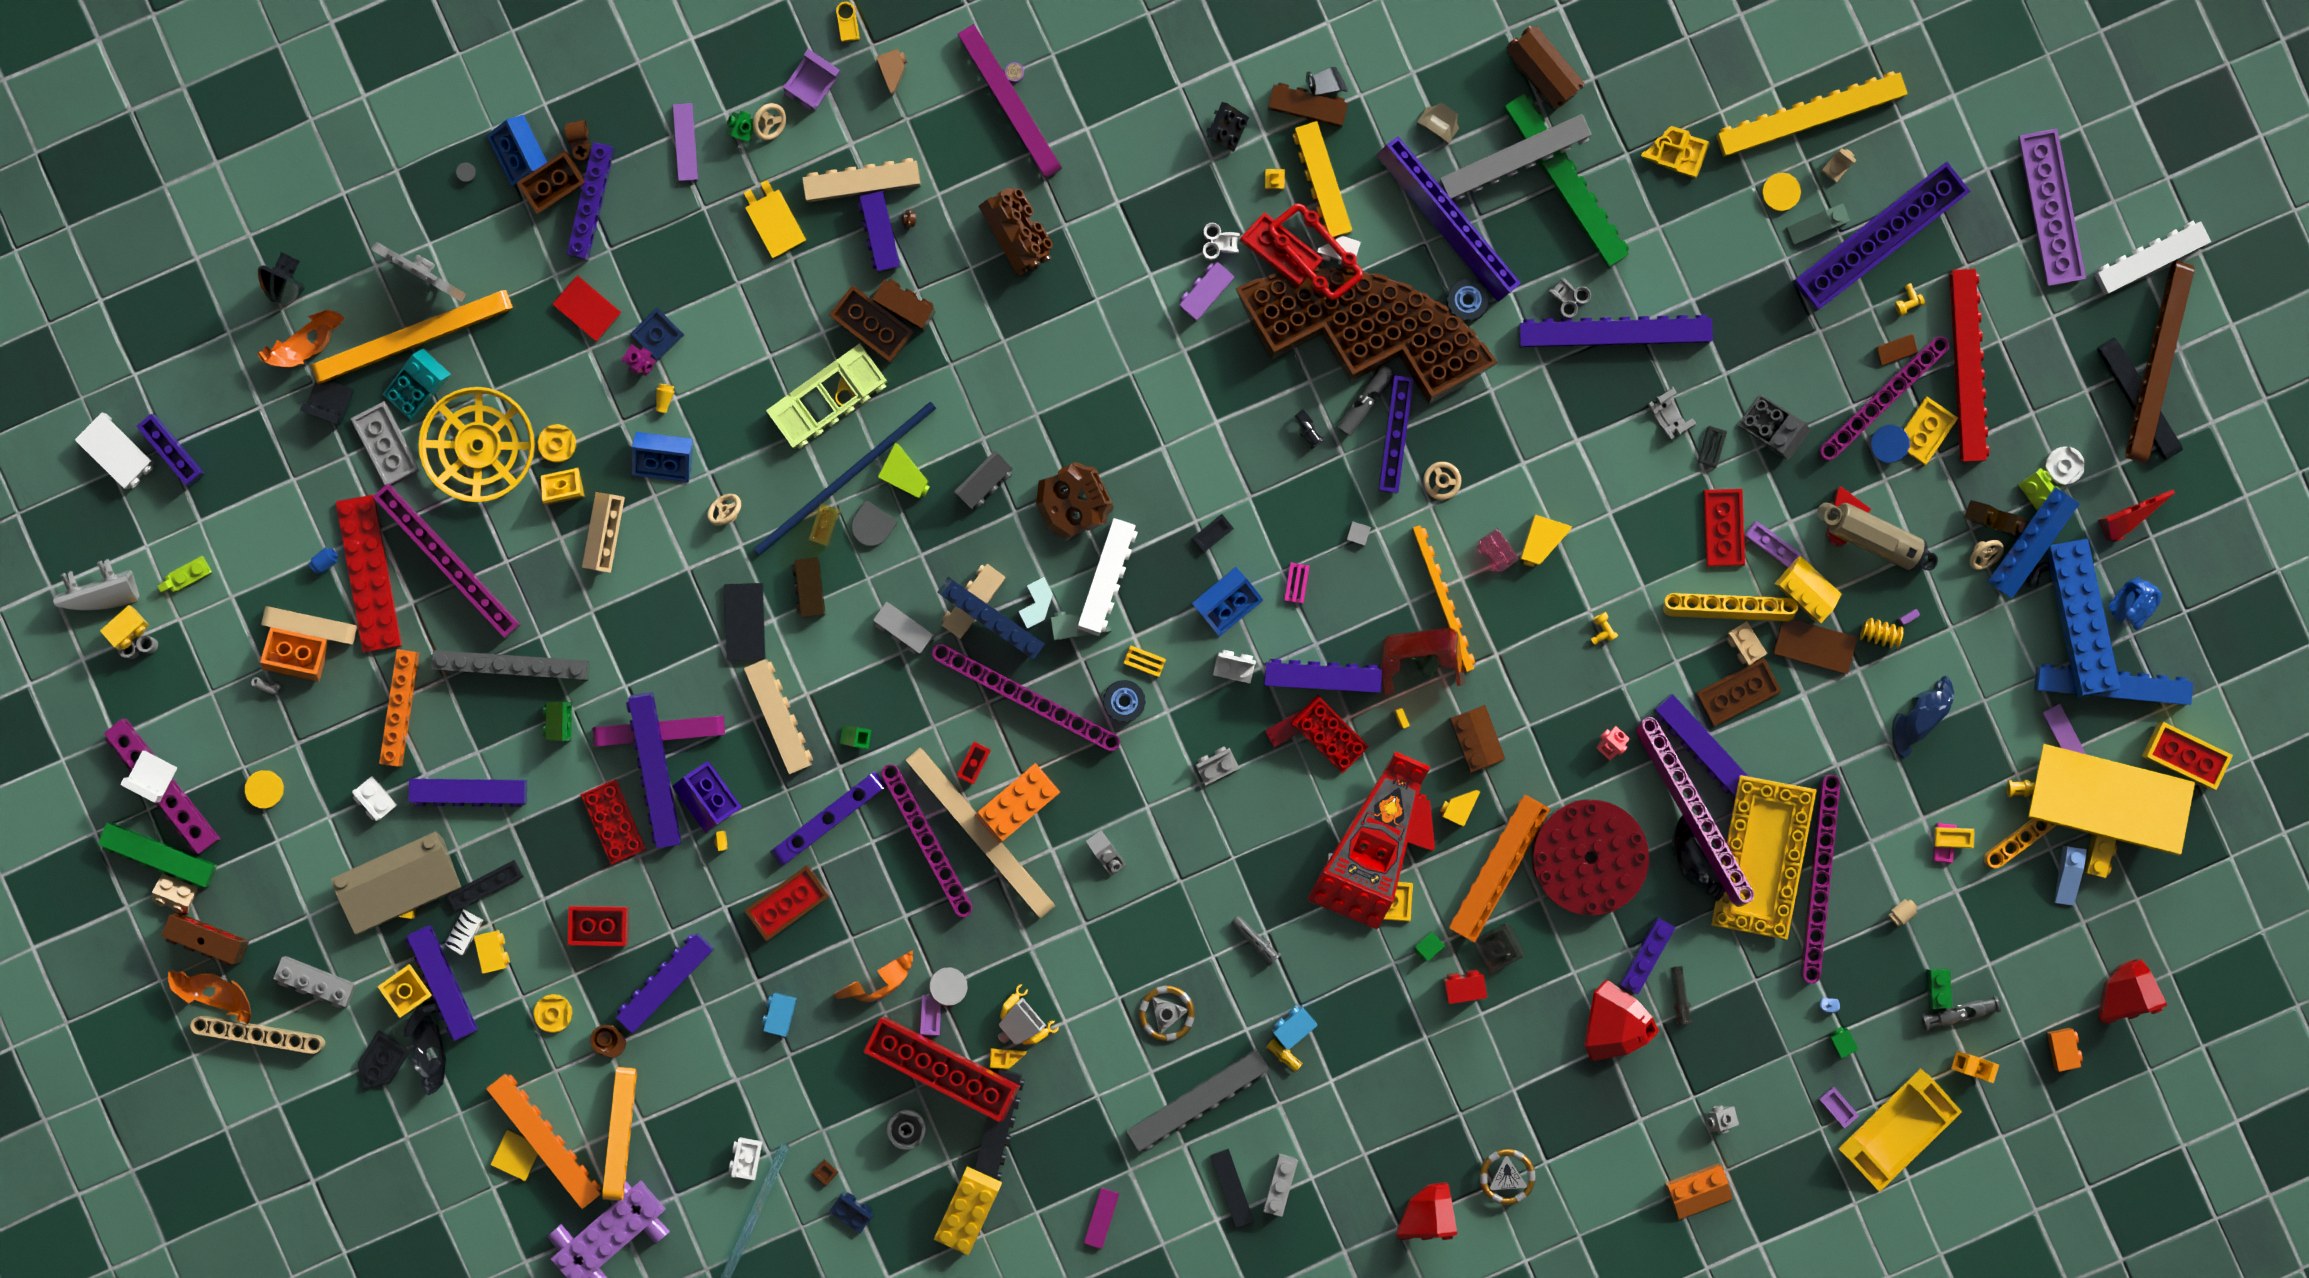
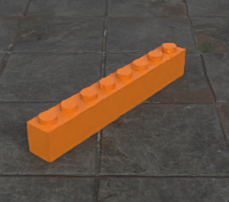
[1449,795,1550,943]
[486,1074,602,1209]

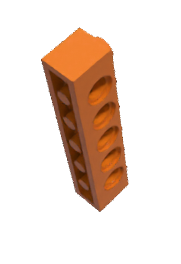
[379,649,420,766]

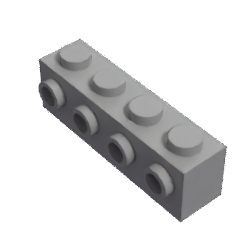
[273,956,357,1009]

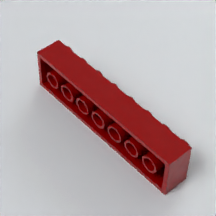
[864,1017,1020,1122]

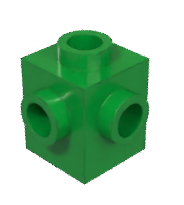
[725,110,754,142]

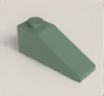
[1786,203,1850,245]
[1051,611,1111,640]

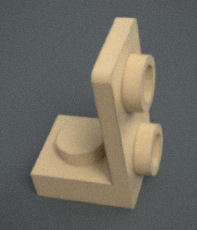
[1821,148,1856,183]

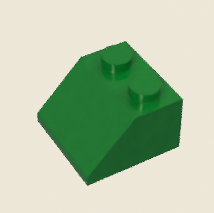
[542,702,572,741]

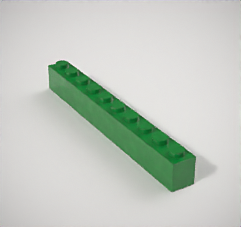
[1503,93,1629,268]

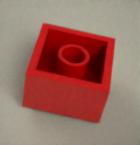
[1443,970,1487,1004]

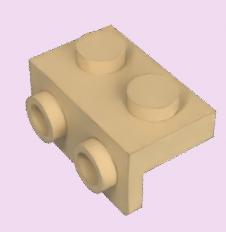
[152,874,198,914]

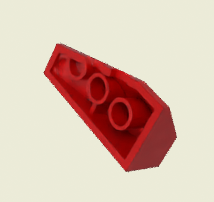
[2098,490,2175,543]

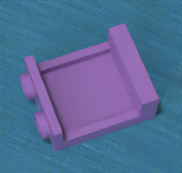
[783,49,841,111]

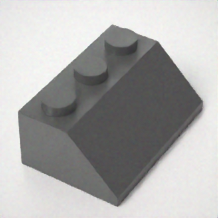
[954,451,1012,509]

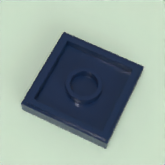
[630,307,684,362]

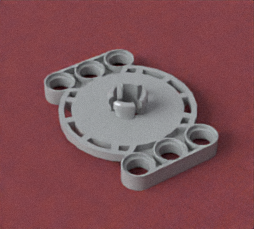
[371,241,467,302]

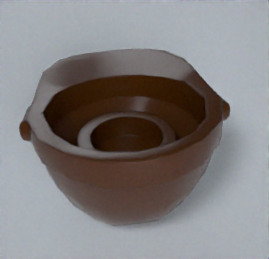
[590,1025,626,1058]

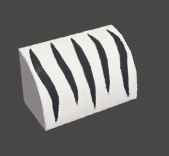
[445,909,483,955]

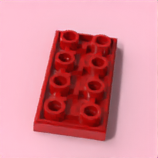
[1291,695,1369,774]
[580,779,646,865]

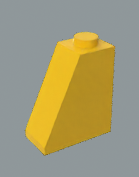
[1520,515,1572,567]

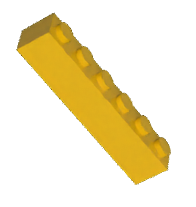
[1292,121,1352,238]

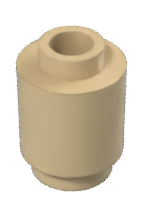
[1889,899,1918,927]

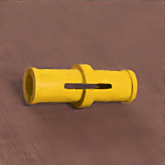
[1266,1038,1303,1072]

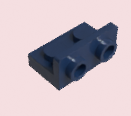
[829,1192,874,1233]

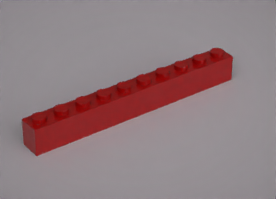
[1949,269,1989,462]

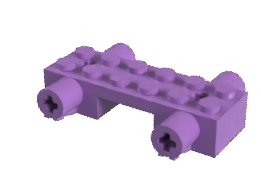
[547,1180,670,1278]

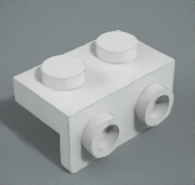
[729,1137,763,1180]

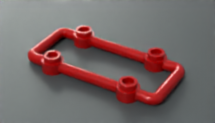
[1268,203,1363,300]

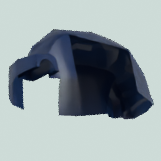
[1892,675,1954,759]

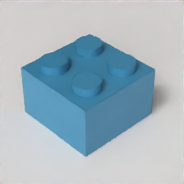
[1272,1005,1318,1050]

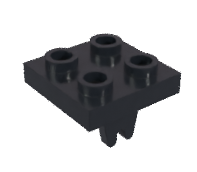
[1206,102,1249,152]

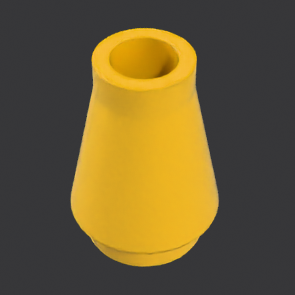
[656,384,675,413]

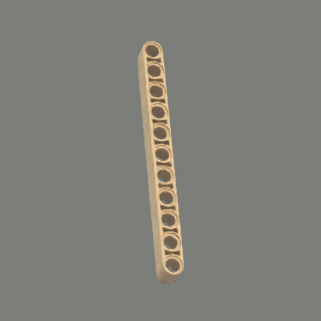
[905,747,1055,918]

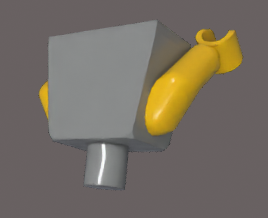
[998,985,1059,1045]

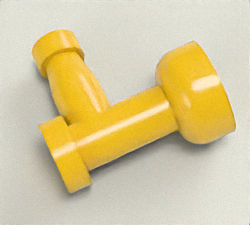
[1895,283,1925,316]
[1591,612,1618,645]

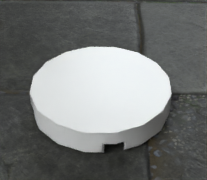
[2045,447,2084,485]

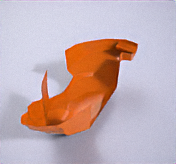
[257,309,344,367]
[833,950,913,1003]
[168,971,251,1025]

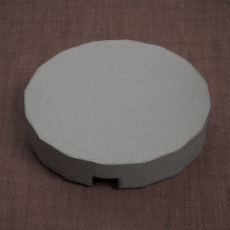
[929,967,968,1006]

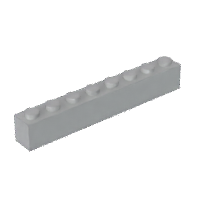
[1441,114,1592,201]

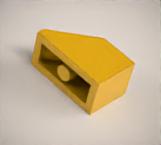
[1441,790,1480,826]

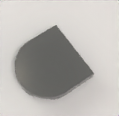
[852,500,898,546]

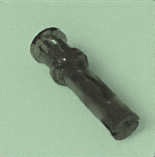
[1670,966,1693,1025]

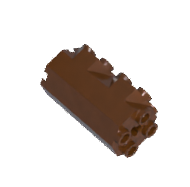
[1506,25,1585,111]
[978,187,1053,277]

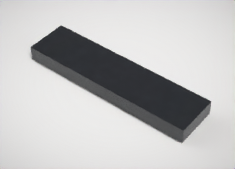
[446,860,524,912]
[1211,1148,1254,1228]

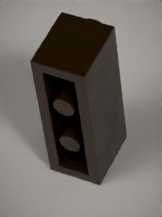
[792,557,826,617]

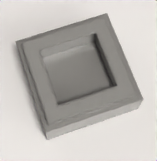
[1347,522,1371,546]

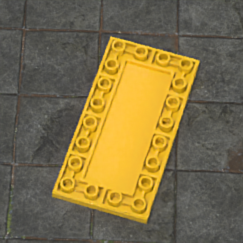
[2028,744,2195,856]
[1711,775,1816,940]

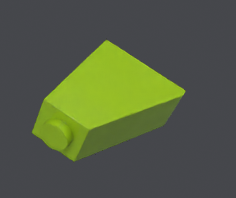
[878,443,930,499]

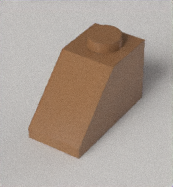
[876,49,907,95]

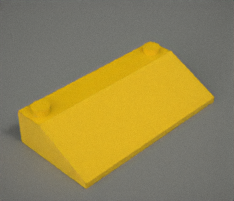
[1838,1069,1962,1192]

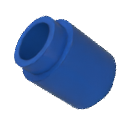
[308,547,338,575]

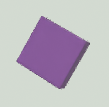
[1897,609,1920,625]

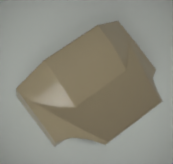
[1417,102,1459,144]

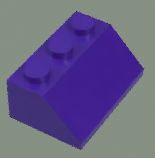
[672,761,742,833]

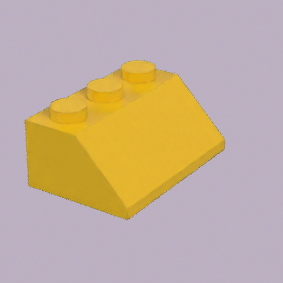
[1774,555,1841,623]

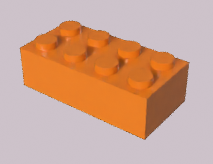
[975,763,1060,844]

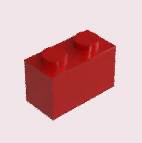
[956,741,992,785]

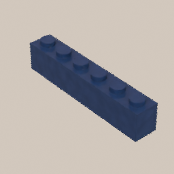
[937,577,1045,660]

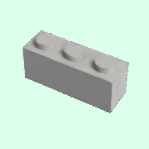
[873,602,934,654]
[1263,1153,1298,1217]

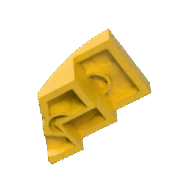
[1641,126,1710,178]

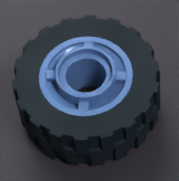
[1447,279,1489,322]
[1103,680,1146,722]

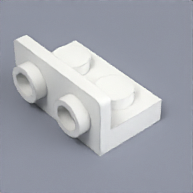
[352,776,397,821]

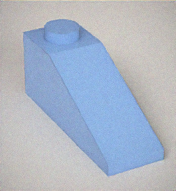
[2054,846,2087,906]

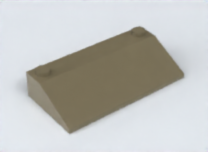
[331,832,461,935]

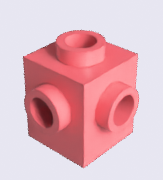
[1596,726,1630,760]

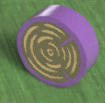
[1005,62,1024,82]

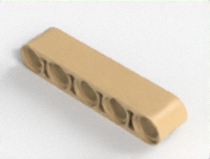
[261,606,357,644]

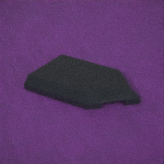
[358,1030,411,1089]

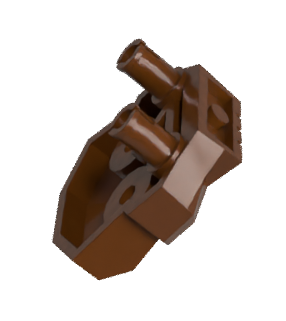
[1036,462,1114,541]

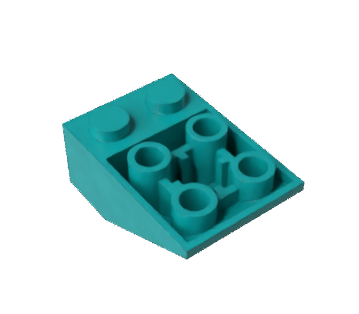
[383,349,451,420]

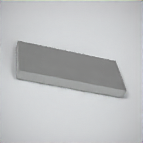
[351,401,420,486]

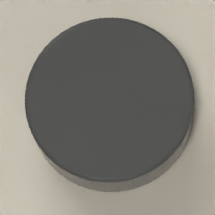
[456,163,476,182]

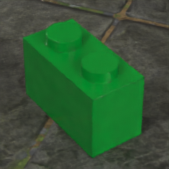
[1927,968,1952,1009]

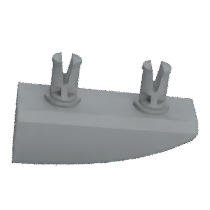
[53,559,140,610]

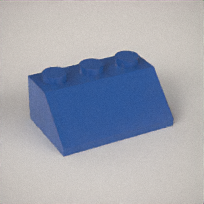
[486,115,547,186]
[632,432,693,482]
[1192,567,1263,637]

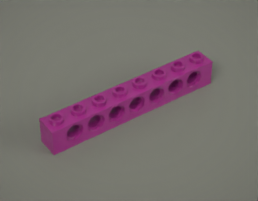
[104,719,220,854]

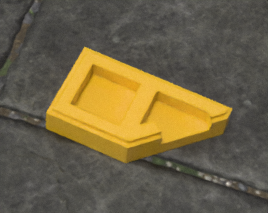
[990,1048,1026,1069]

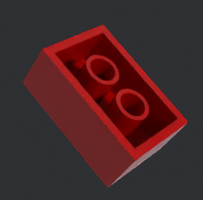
[568,905,629,946]

